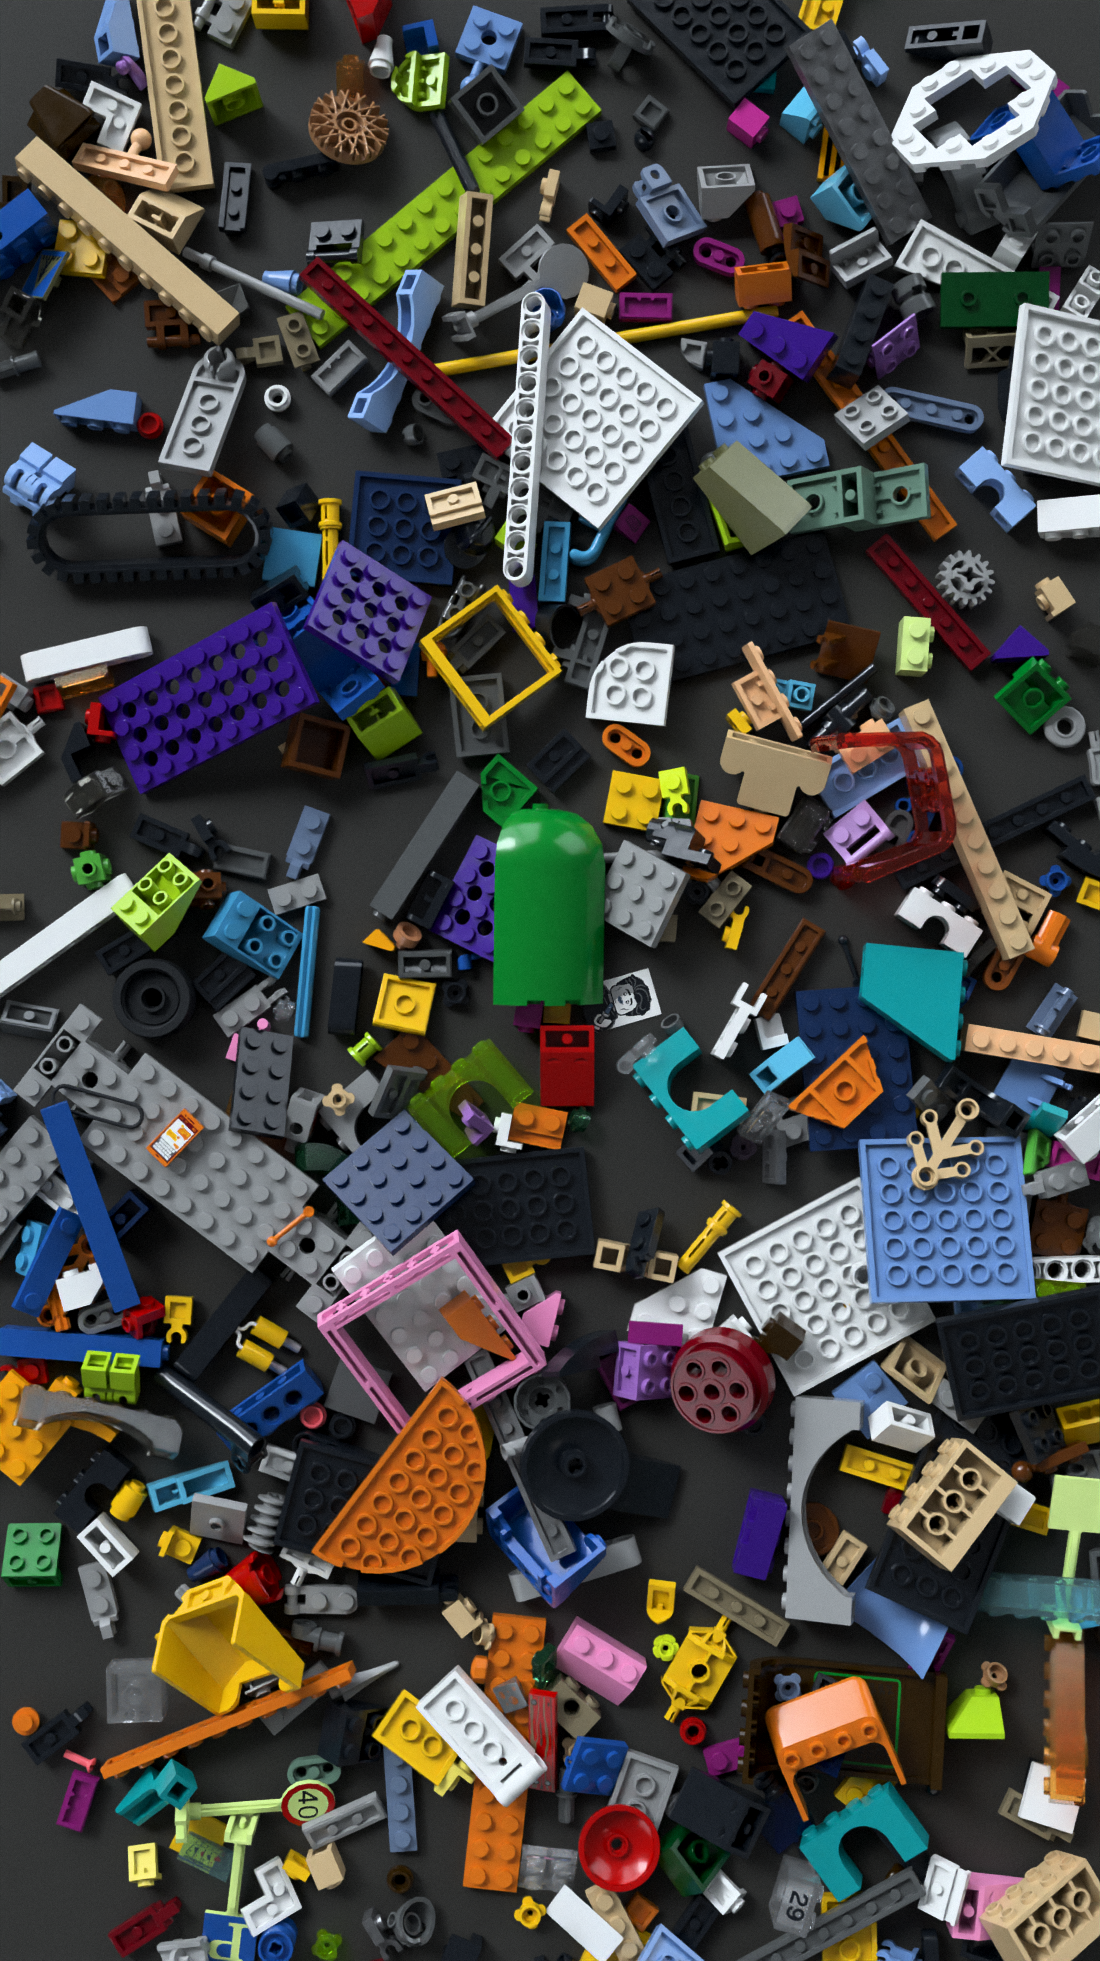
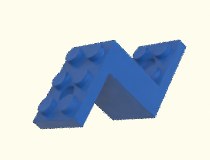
[969,90,1100,190]
[281,595,385,721]

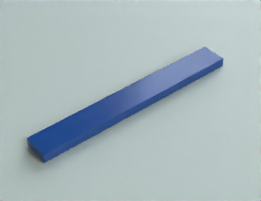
[40,1100,141,1313]

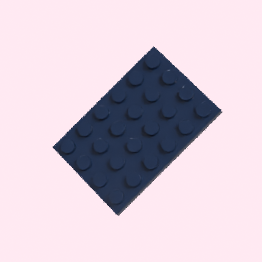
[795,987,918,1152]

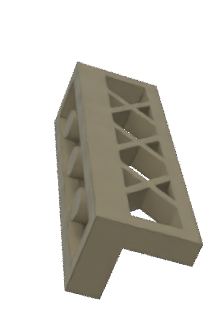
[962,328,1017,369]

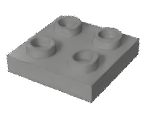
[834,385,910,451]

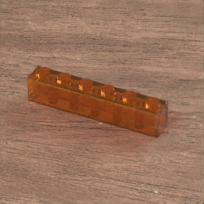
[1043,1629,1085,1806]

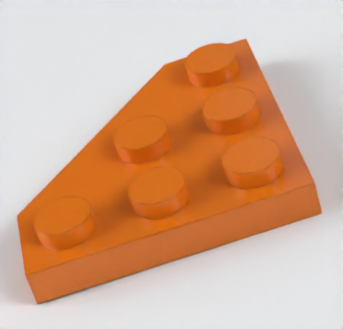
[682,800,779,883]

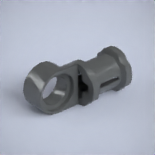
[291,1618,345,1657]

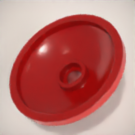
[578,1804,660,1892]

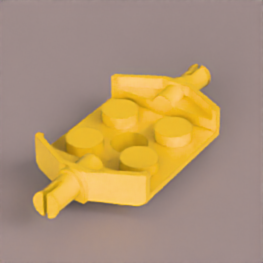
[660,1615,737,1723]

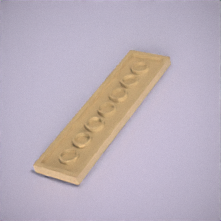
[136,0,215,193]

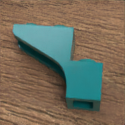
[115,1758,198,1826]

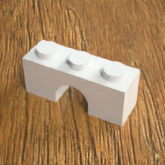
[894,886,983,958]

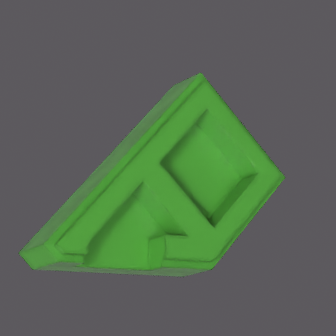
[1023,1128,1052,1176]

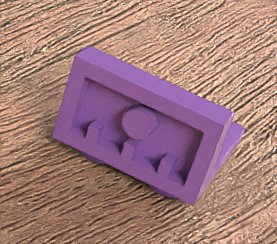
[613,1341,677,1401]

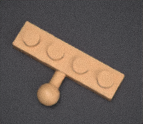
[72,128,179,192]

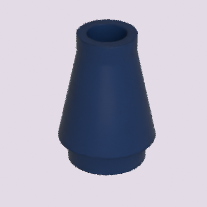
[187,1547,229,1583]

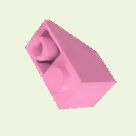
[521,1290,565,1347]

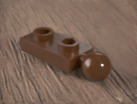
[1011,1440,1090,1483]

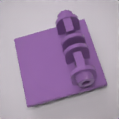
[866,313,920,379]

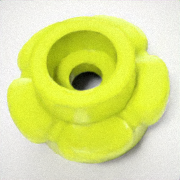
[652,1634,679,1661]

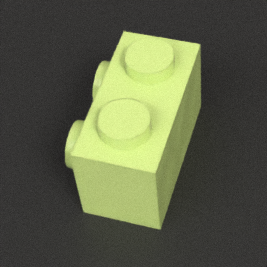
[895,616,935,677]

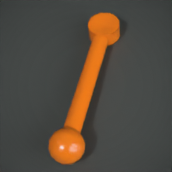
[267,1206,314,1247]

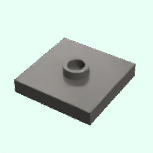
[190,1493,248,1545]

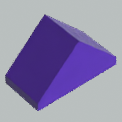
[990,625,1049,663]

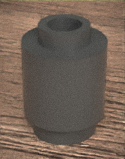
[254,423,293,464]

